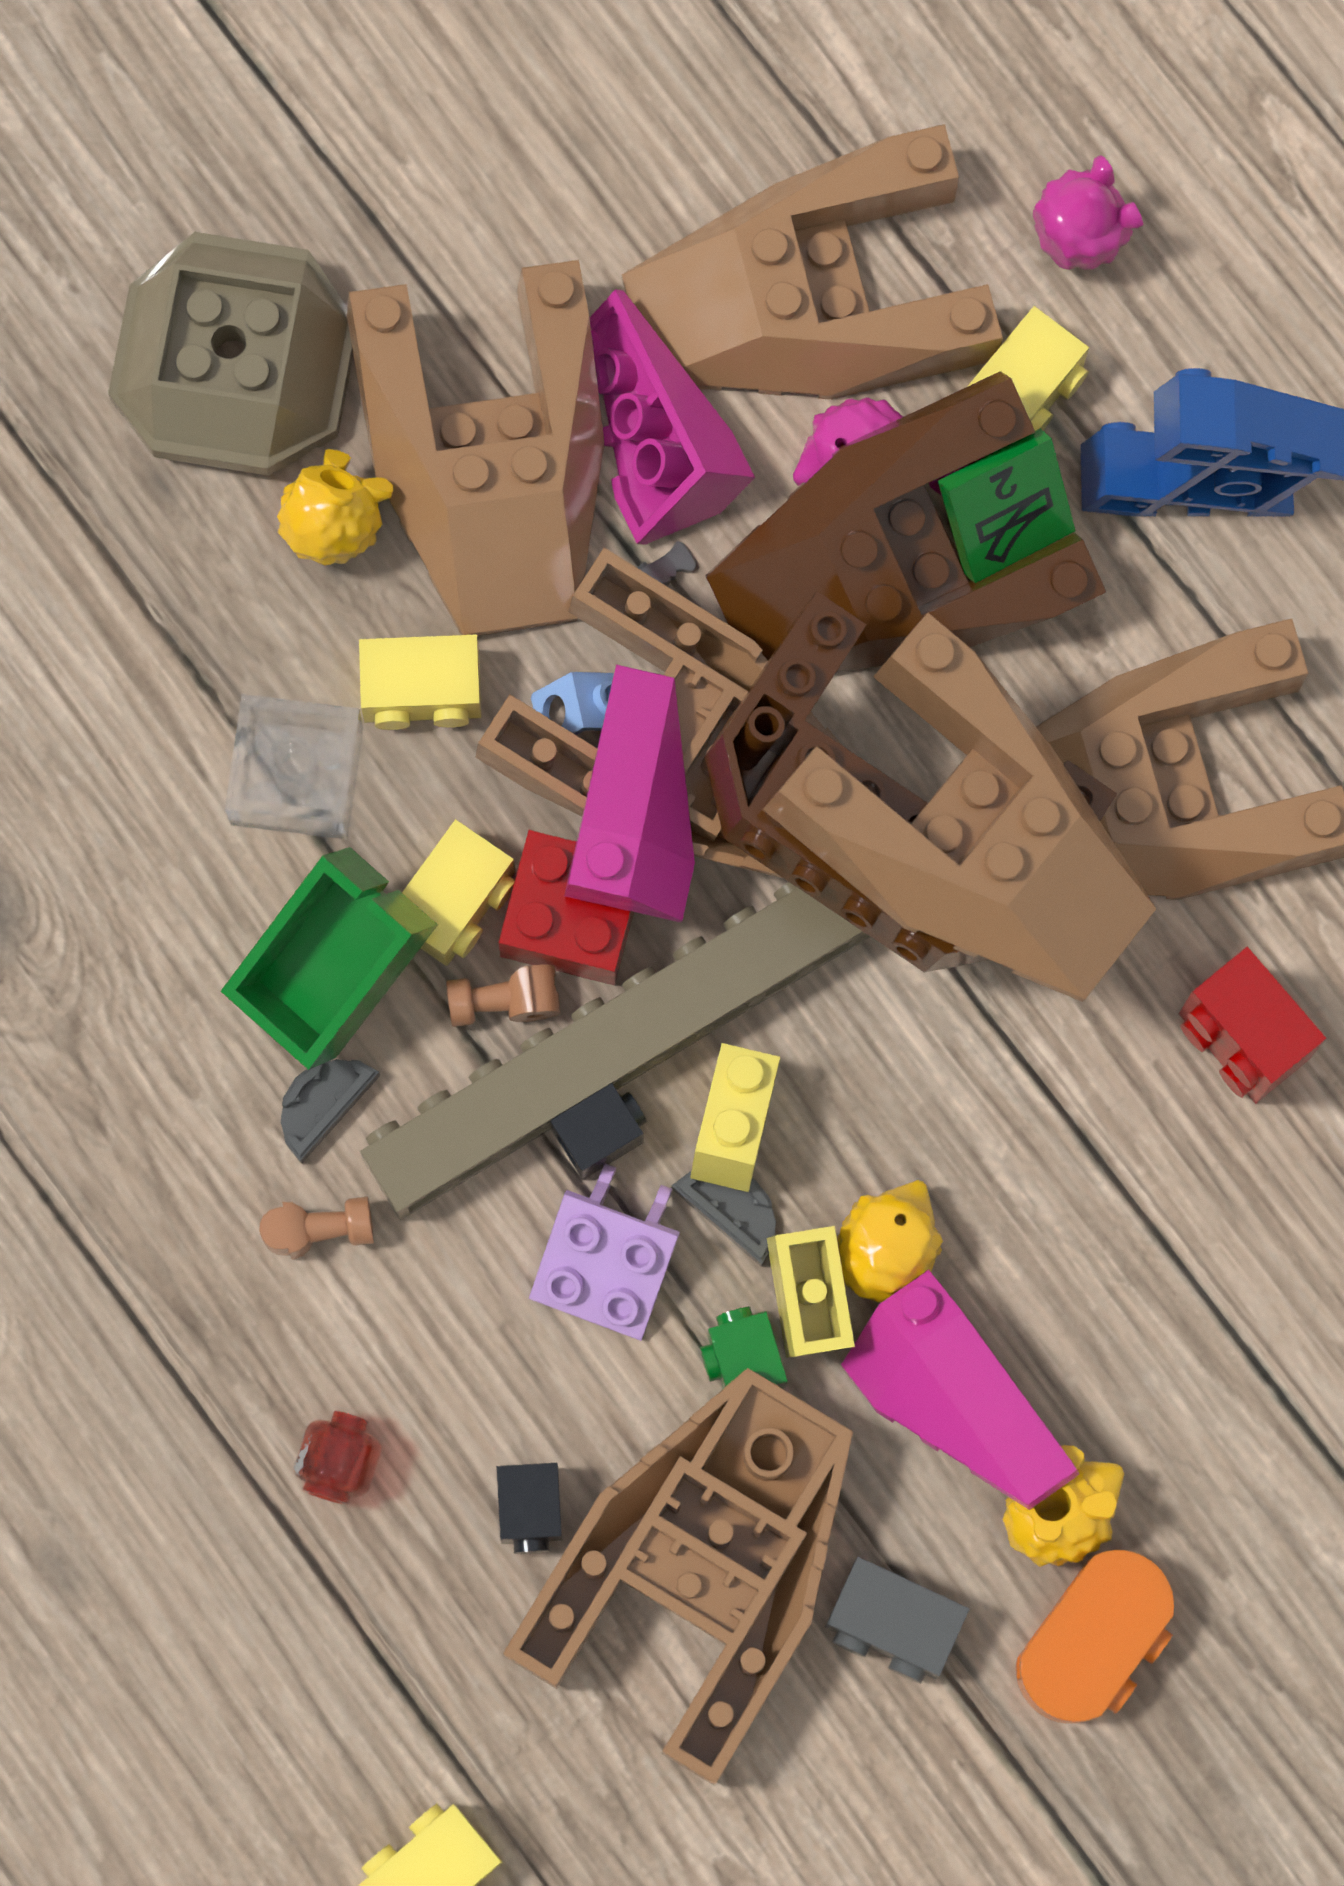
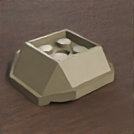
[108,232,353,476]

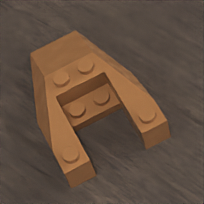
[622,124,1003,399]
[346,260,604,636]
[475,547,843,878]
[763,613,1156,1002]
[1036,618,1344,900]
[503,1368,853,1786]

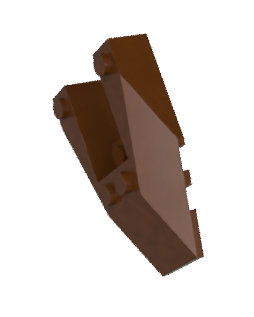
[705,371,1107,672]

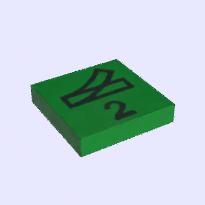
[938,428,1076,583]

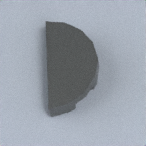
[281,1059,380,1164]
[671,1171,776,1267]

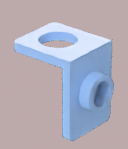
[531,672,614,735]

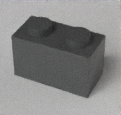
[825,1557,970,1684]

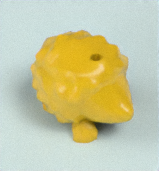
[277,449,393,566]
[837,1180,943,1303]
[1002,1445,1124,1567]

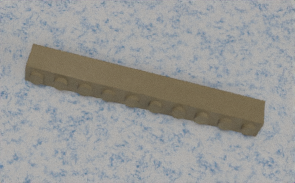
[360,882,870,1220]

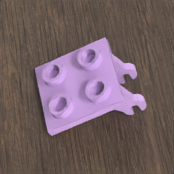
[529,1163,680,1341]

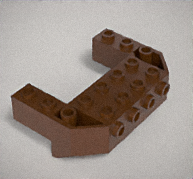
[705,591,1117,972]

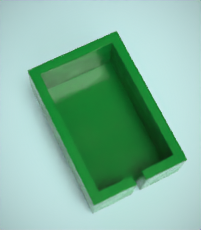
[220,847,438,1070]

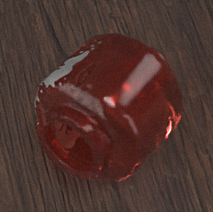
[293,1411,382,1505]

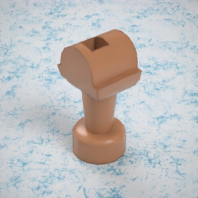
[446,964,561,1027]
[259,1196,374,1260]

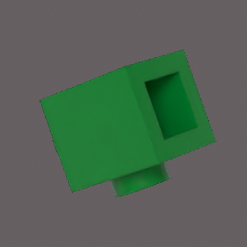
[700,1306,788,1389]

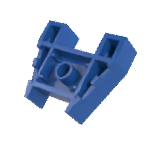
[1080,368,1344,517]

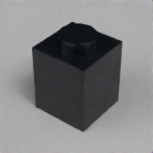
[550,1083,647,1180]
[496,1462,562,1554]

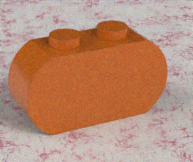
[1016,1550,1174,1724]

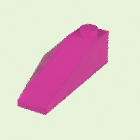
[590,289,755,545]
[564,665,695,922]
[841,1270,1079,1510]

